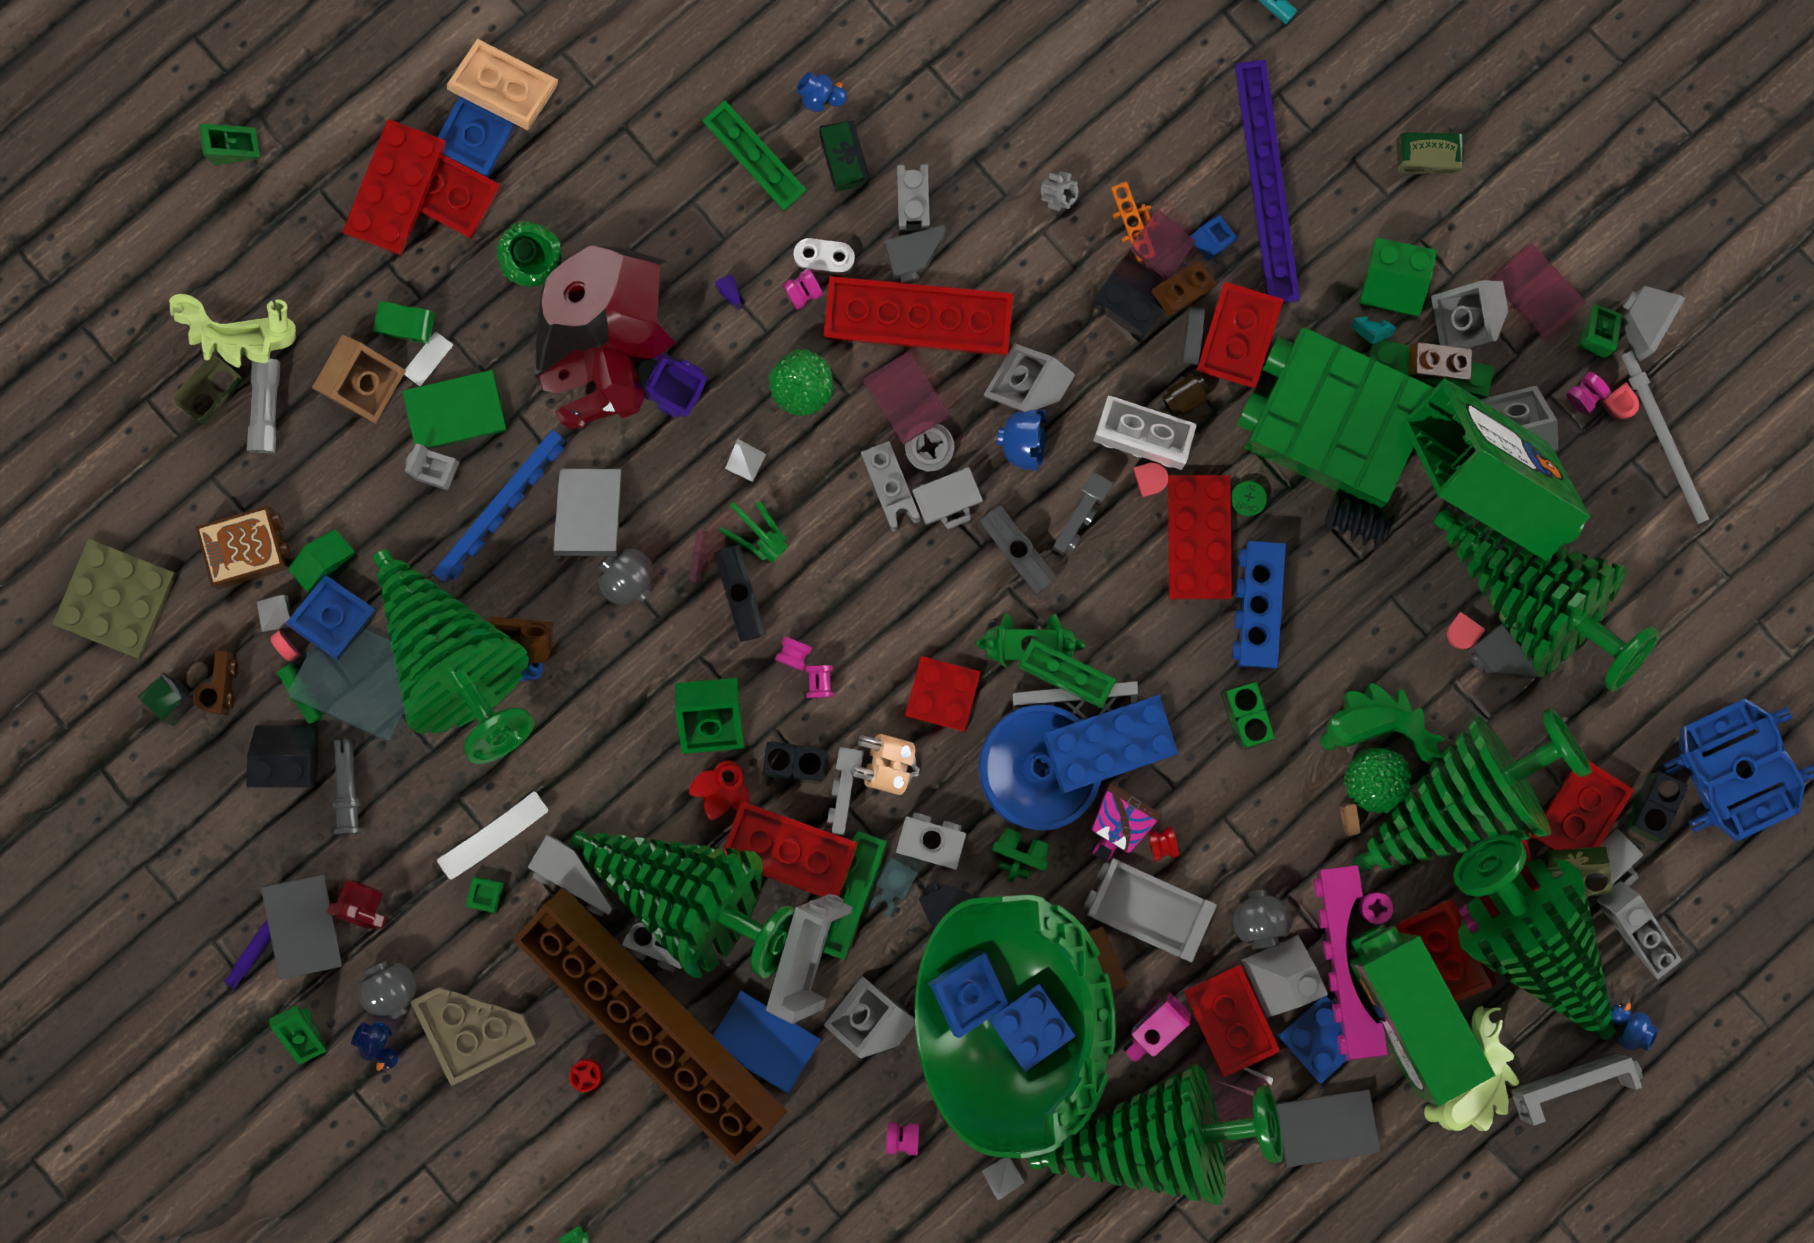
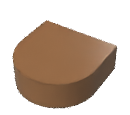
[1339,802,1360,836]

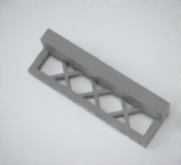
[1012,681,1138,720]

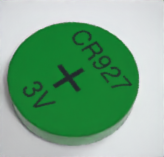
[1231,481,1267,517]

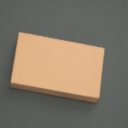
[447,39,558,130]

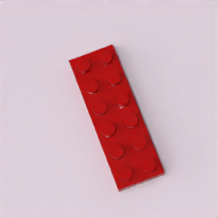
[823,276,1013,356]

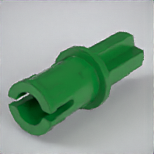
[276,663,324,724]

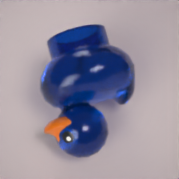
[351,1022,399,1071]

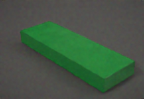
[1018,638,1116,709]

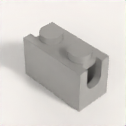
[897,165,930,234]

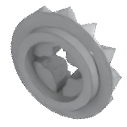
[905,422,954,472]

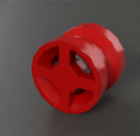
[1147,826,1179,862]
[569,1059,603,1092]

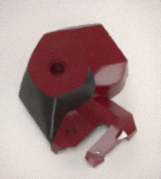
[535,245,675,429]

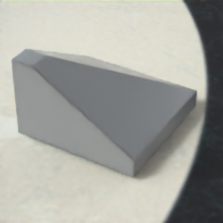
[725,439,766,482]
[257,595,291,632]
[982,1158,1025,1200]

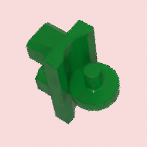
[991,828,1049,883]

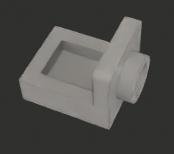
[405,443,460,491]

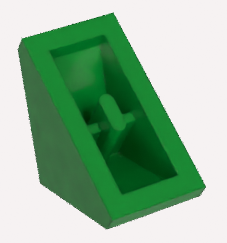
[199,123,260,166]
[1576,303,1622,359]
[288,529,356,593]

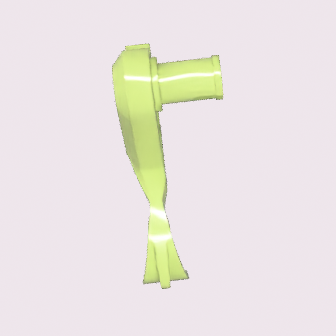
[169,294,296,368]
[1424,1006,1519,1131]

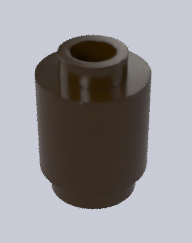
[1162,374,1210,417]

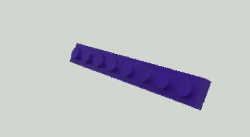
[1234,60,1300,304]

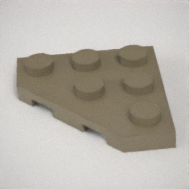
[410,987,538,1086]

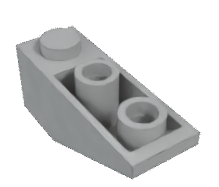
[527,835,615,917]
[1597,881,1682,980]

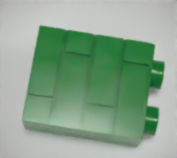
[1236,327,1435,511]

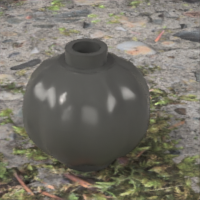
[598,548,654,605]
[1232,890,1293,950]
[357,960,417,1020]

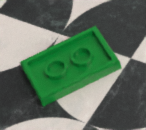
[402,370,507,449]

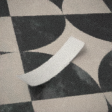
[437,792,548,879]

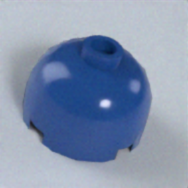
[997,409,1047,471]

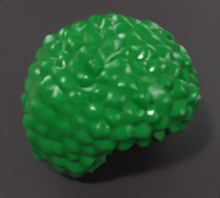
[496,221,562,287]
[768,349,834,416]
[1344,748,1412,813]

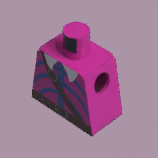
[1090,783,1162,863]
[1123,992,1191,1062]

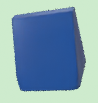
[1190,215,1238,261]

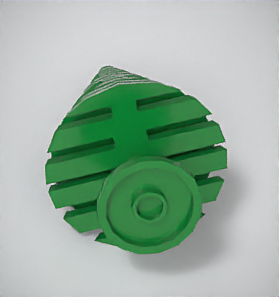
[1434,509,1660,692]
[373,549,534,764]
[1353,708,1592,874]
[570,830,795,979]
[1453,834,1616,1040]
[1028,1064,1283,1205]

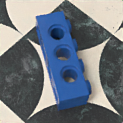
[1232,541,1286,670]

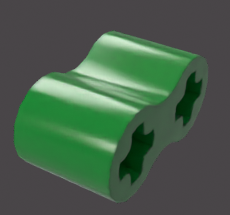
[372,301,436,344]

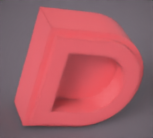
[1600,382,1639,420]
[1133,463,1168,498]
[1447,612,1486,650]
[270,630,302,662]

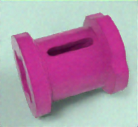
[805,665,834,698]

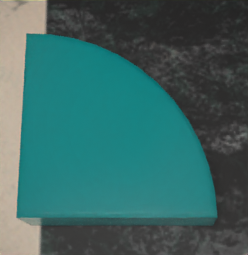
[1351,316,1396,344]

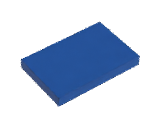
[713,990,821,1094]

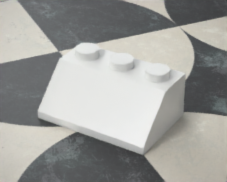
[1093,395,1197,470]

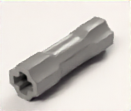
[247,358,281,454]

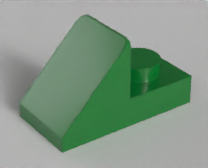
[269,1005,327,1065]

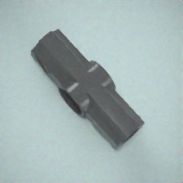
[979,505,1058,595]

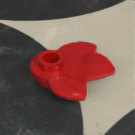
[689,760,750,820]

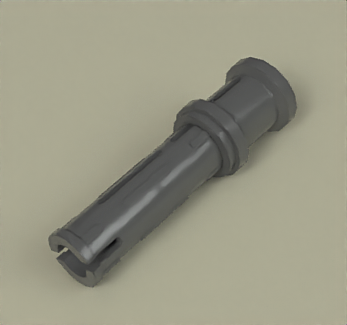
[333,739,362,835]

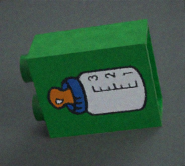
[1402,378,1591,561]
[1347,924,1496,1107]

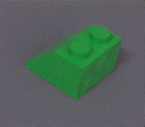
[1359,238,1437,317]
[675,678,744,754]

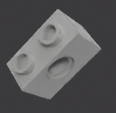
[896,812,966,870]

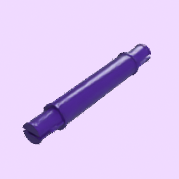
[224,919,271,989]

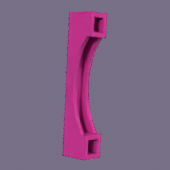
[1313,865,1388,1061]

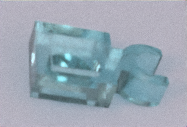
[870,858,918,917]

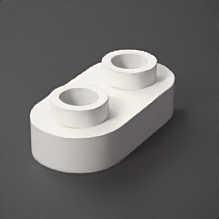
[794,238,855,275]

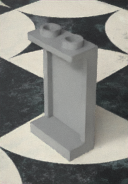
[1084,858,1217,963]
[766,894,852,1024]
[1510,1053,1643,1126]

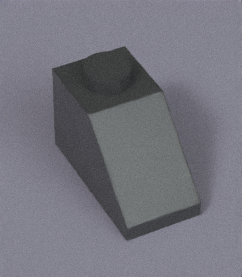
[885,225,946,283]
[1468,624,1538,679]

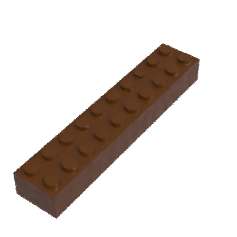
[513,888,788,1164]

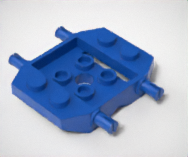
[1661,699,1814,841]

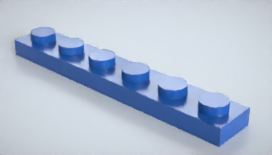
[432,429,566,583]

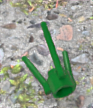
[719,501,789,563]

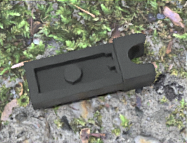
[1052,471,1113,556]

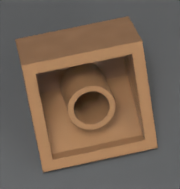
[312,335,406,424]

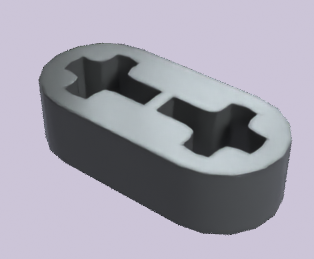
[1182,305,1205,365]

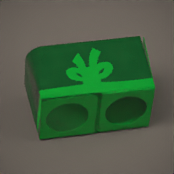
[1220,682,1275,750]

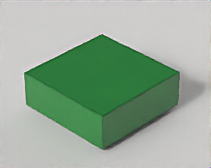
[465,876,504,914]

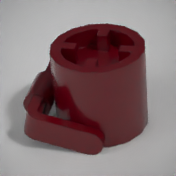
[327,879,387,929]

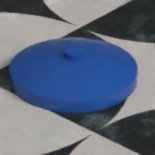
[978,705,1101,831]

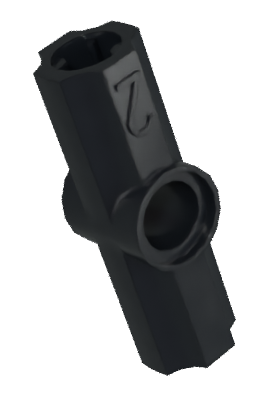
[714,545,766,642]

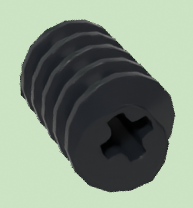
[1325,494,1395,550]

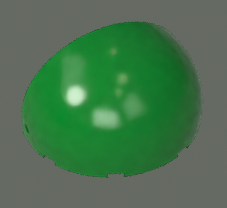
[915,895,1116,1159]

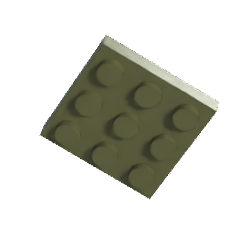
[52,539,177,659]

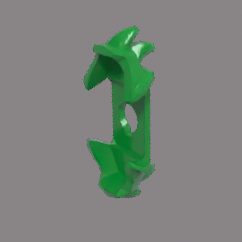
[976,613,1086,667]

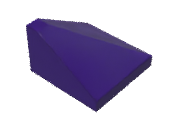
[715,274,742,310]

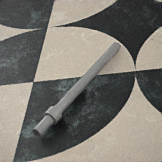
[1621,351,1709,524]

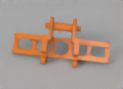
[1110,182,1158,263]

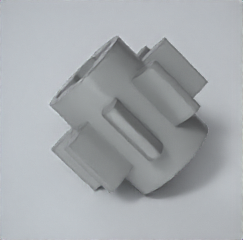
[1041,171,1079,211]

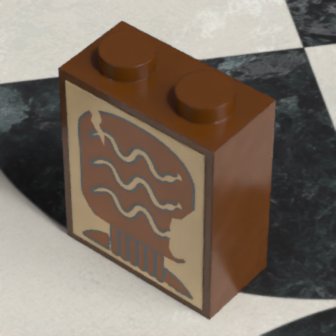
[195,506,292,589]

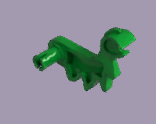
[1320,683,1445,766]

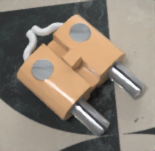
[850,734,920,795]

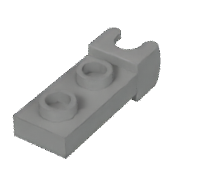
[861,441,921,532]
[827,747,864,835]

